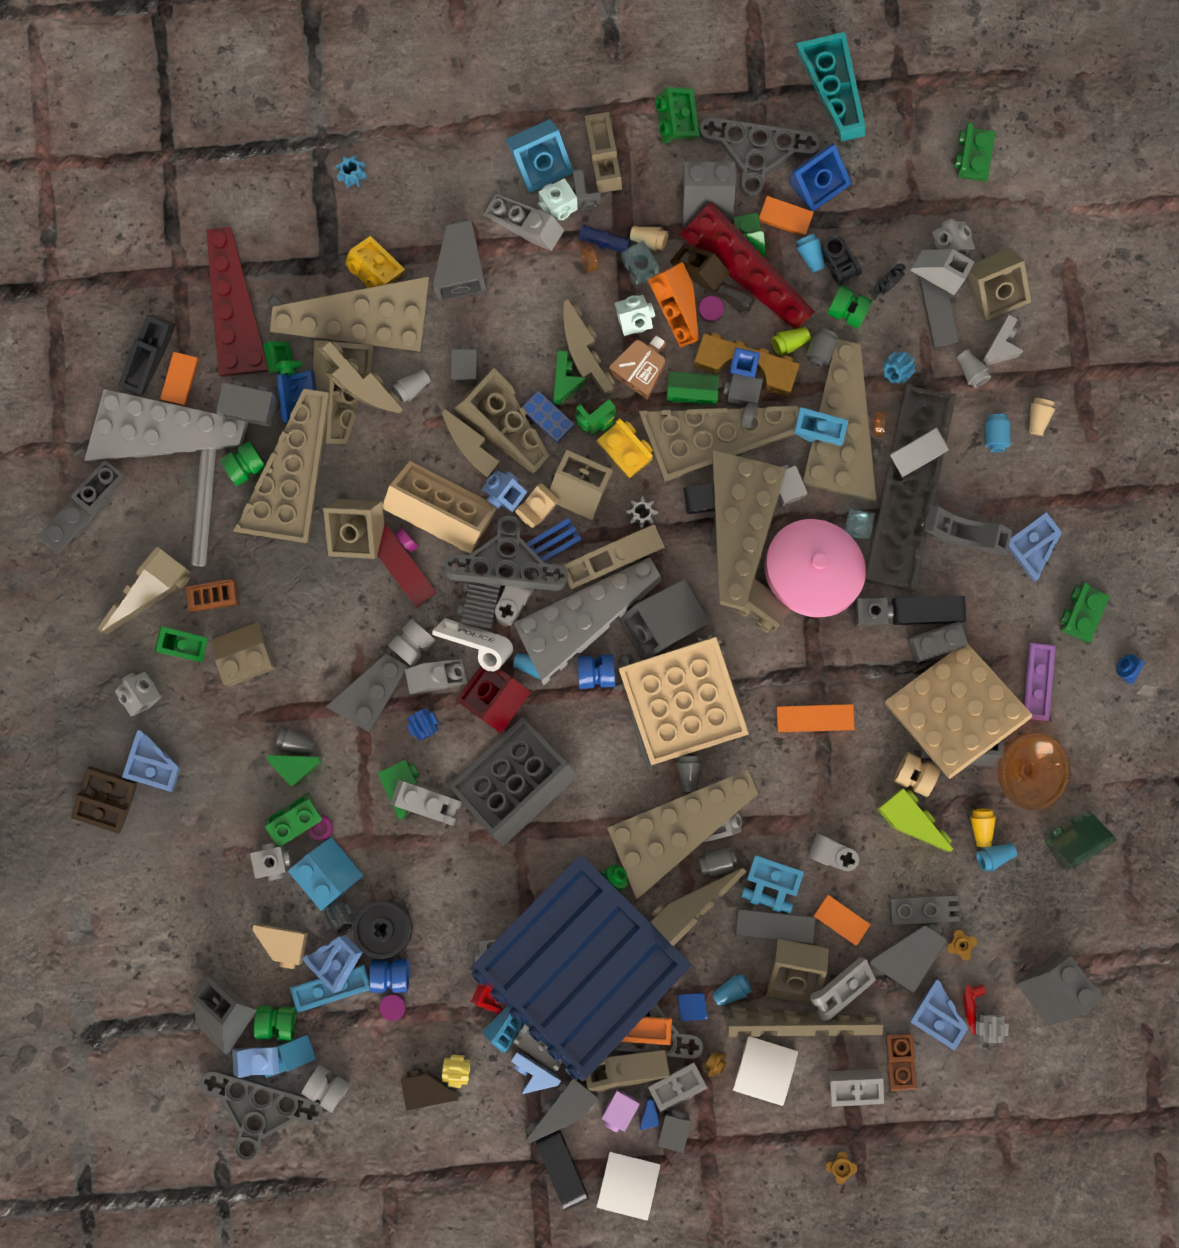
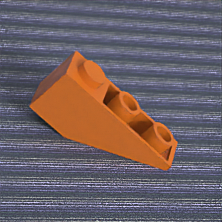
[647,262,699,347]

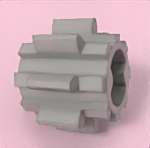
[626,496,658,529]
[976,1015,1009,1043]

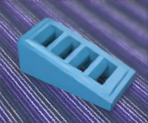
[482,1007,524,1053]

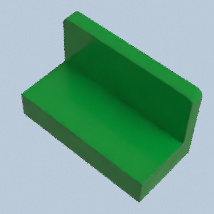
[666,372,719,406]

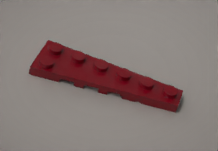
[680,202,815,329]
[206,227,269,377]

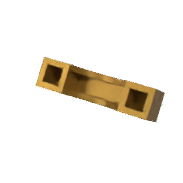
[693,333,800,398]

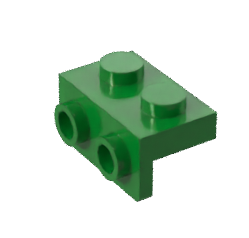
[575,399,616,436]

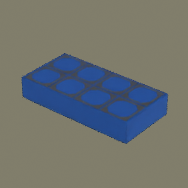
[522,391,575,444]

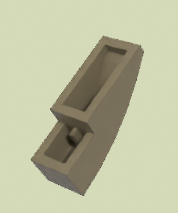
[584,112,622,193]
[442,409,501,480]

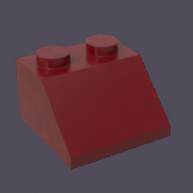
[455,666,531,734]

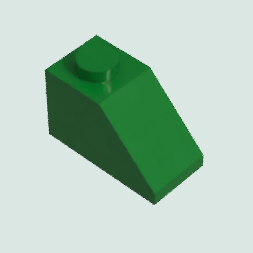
[377,760,420,820]

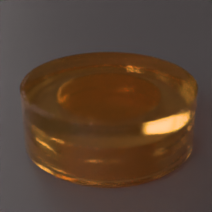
[580,246,598,273]
[874,412,886,437]

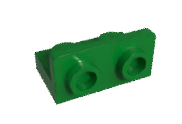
[655,87,700,144]
[954,122,995,182]
[1060,582,1110,643]
[265,792,322,847]

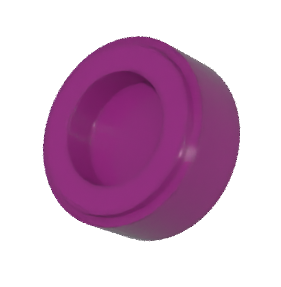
[699,296,724,322]
[396,527,419,552]
[307,815,334,841]
[379,994,406,1021]

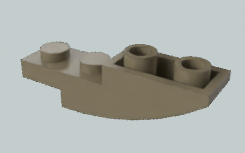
[563,299,615,398]
[315,341,403,413]
[562,524,665,589]

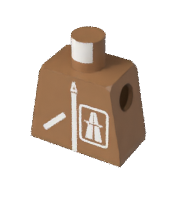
[609,335,666,400]

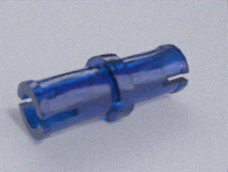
[579,224,631,255]

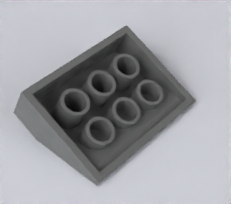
[448,717,578,846]

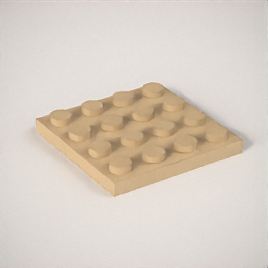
[619,636,749,765]
[885,644,1032,779]

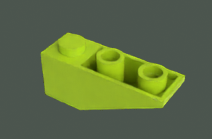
[876,789,953,852]

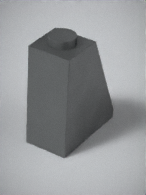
[867,923,947,993]

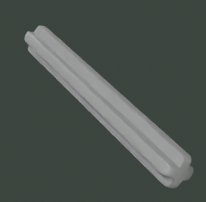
[191,449,216,567]

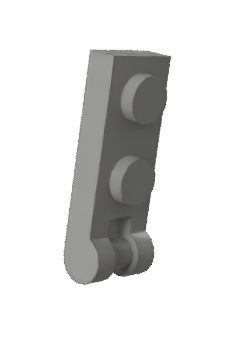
[390,780,462,826]
[810,957,876,1021]

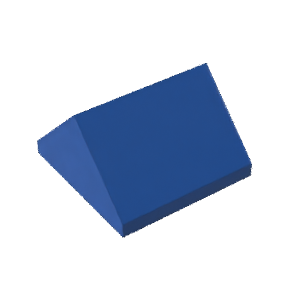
[789,143,852,211]

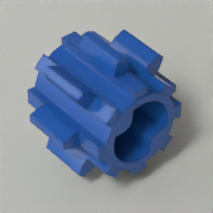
[406,708,439,741]

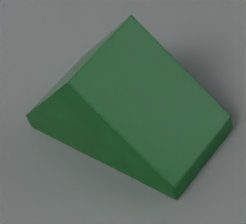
[267,755,322,787]

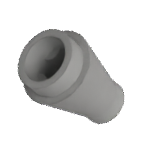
[957,350,991,388]
[392,369,431,403]

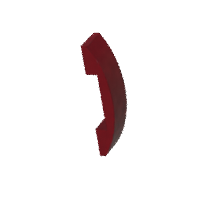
[378,522,437,608]

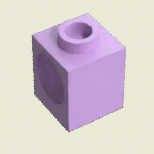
[602,1089,640,1132]

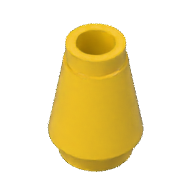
[970,808,996,847]

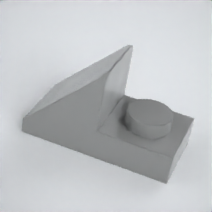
[981,315,1023,366]

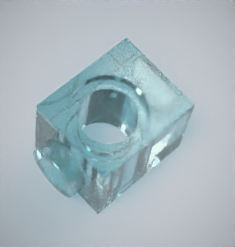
[622,241,659,285]

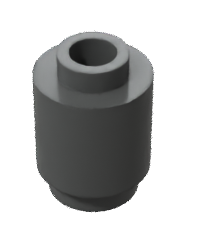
[805,328,838,368]
[698,846,738,878]

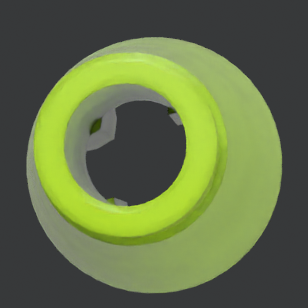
[771,327,811,356]

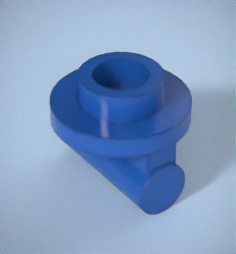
[1116,654,1145,685]

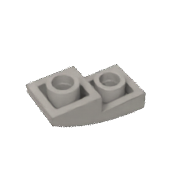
[890,428,950,477]

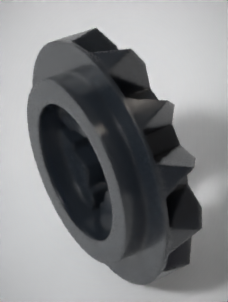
[873,263,906,296]

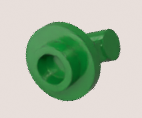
[600,865,629,892]

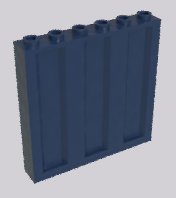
[469,855,692,1081]

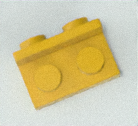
[345,236,405,288]
[597,418,653,479]

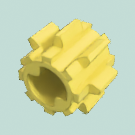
[442,1055,470,1088]

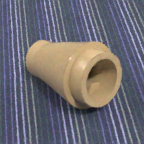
[630,226,668,252]
[1028,398,1055,436]

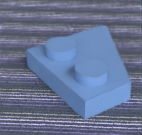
[1008,512,1062,582]

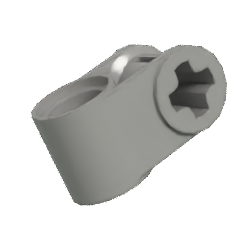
[495,586,534,626]
[807,833,859,871]

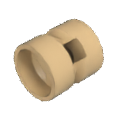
[893,752,941,797]

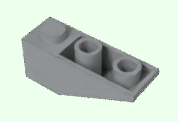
[484,194,564,251]

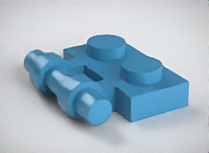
[741,855,804,913]

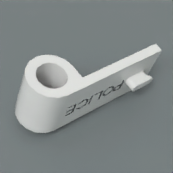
[432,618,513,671]

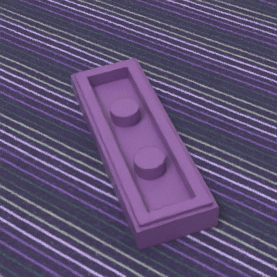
[1023,642,1056,722]

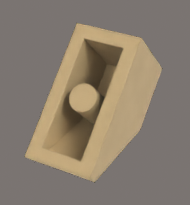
[253,924,308,969]

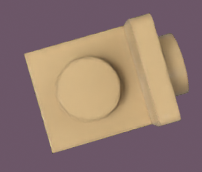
[515,483,560,528]

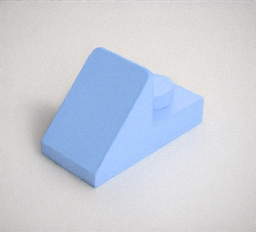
[232,1047,279,1078]
[511,1050,561,1094]

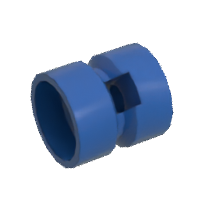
[578,654,615,689]
[370,959,410,993]

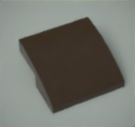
[71,766,138,834]

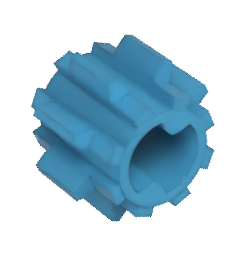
[336,155,367,188]
[883,351,916,384]

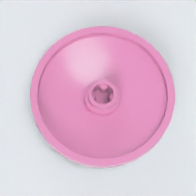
[764,519,866,617]

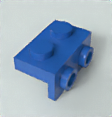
[277,370,316,424]

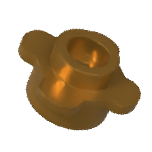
[947,930,977,960]
[704,1052,727,1077]
[826,1151,857,1184]

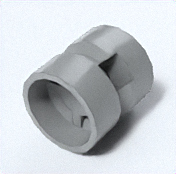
[387,619,436,667]
[301,1065,350,1113]

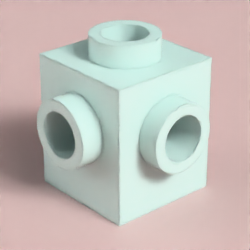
[537,178,577,221]
[614,295,655,336]

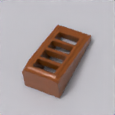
[186,579,240,612]

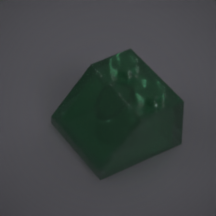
[1044,812,1117,869]

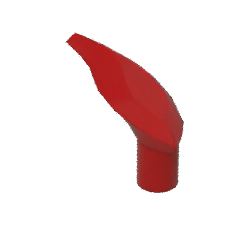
[963,984,986,1034]

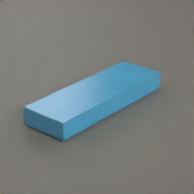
[290,964,370,1013]

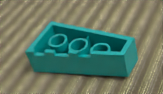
[796,32,865,142]

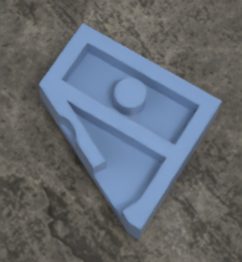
[122,730,181,792]
[302,935,363,993]
[909,979,968,1051]

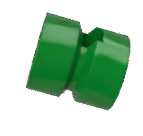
[827,285,873,329]
[219,440,266,487]
[254,1005,296,1041]

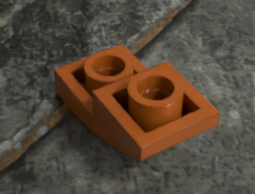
[886,1034,917,1091]

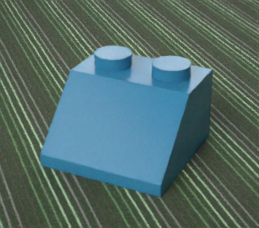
[505,119,573,193]
[288,837,364,911]

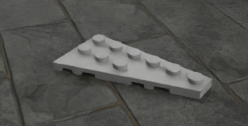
[84,389,248,463]
[514,557,662,685]

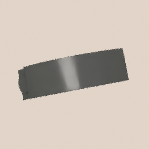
[924,506,1012,555]

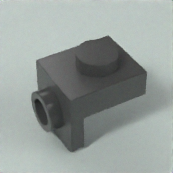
[568,170,601,210]

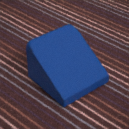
[728,347,760,378]
[678,992,707,1021]
[639,1096,659,1130]

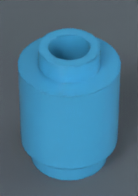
[985,414,1011,452]

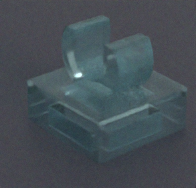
[845,509,875,540]

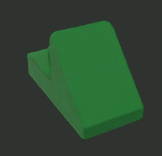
[733,213,766,259]
[554,351,586,406]
[154,626,208,662]

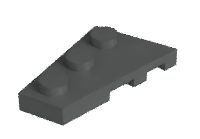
[326,654,409,733]

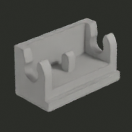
[513,1024,562,1071]
[648,1063,708,1113]
[827,1069,884,1107]

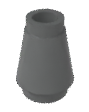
[275,727,315,755]
[676,754,702,792]

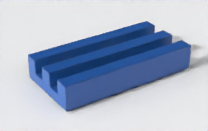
[526,518,582,563]

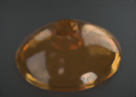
[998,733,1070,811]

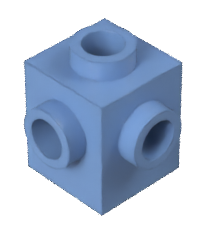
[481,470,527,512]

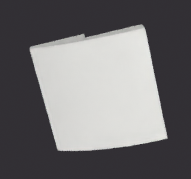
[733,1036,798,1106]
[596,1152,660,1220]

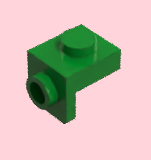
[263,341,303,376]

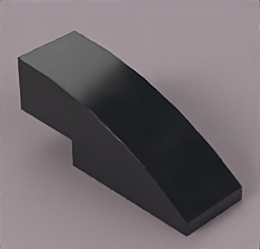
[119,314,176,395]

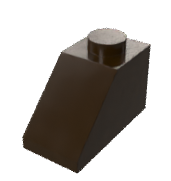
[670,243,730,292]
[401,1068,460,1111]

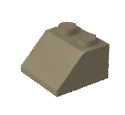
[967,248,1031,321]
[323,499,384,559]
[212,622,277,687]
[766,939,829,1005]

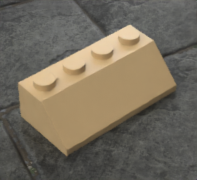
[383,461,498,554]

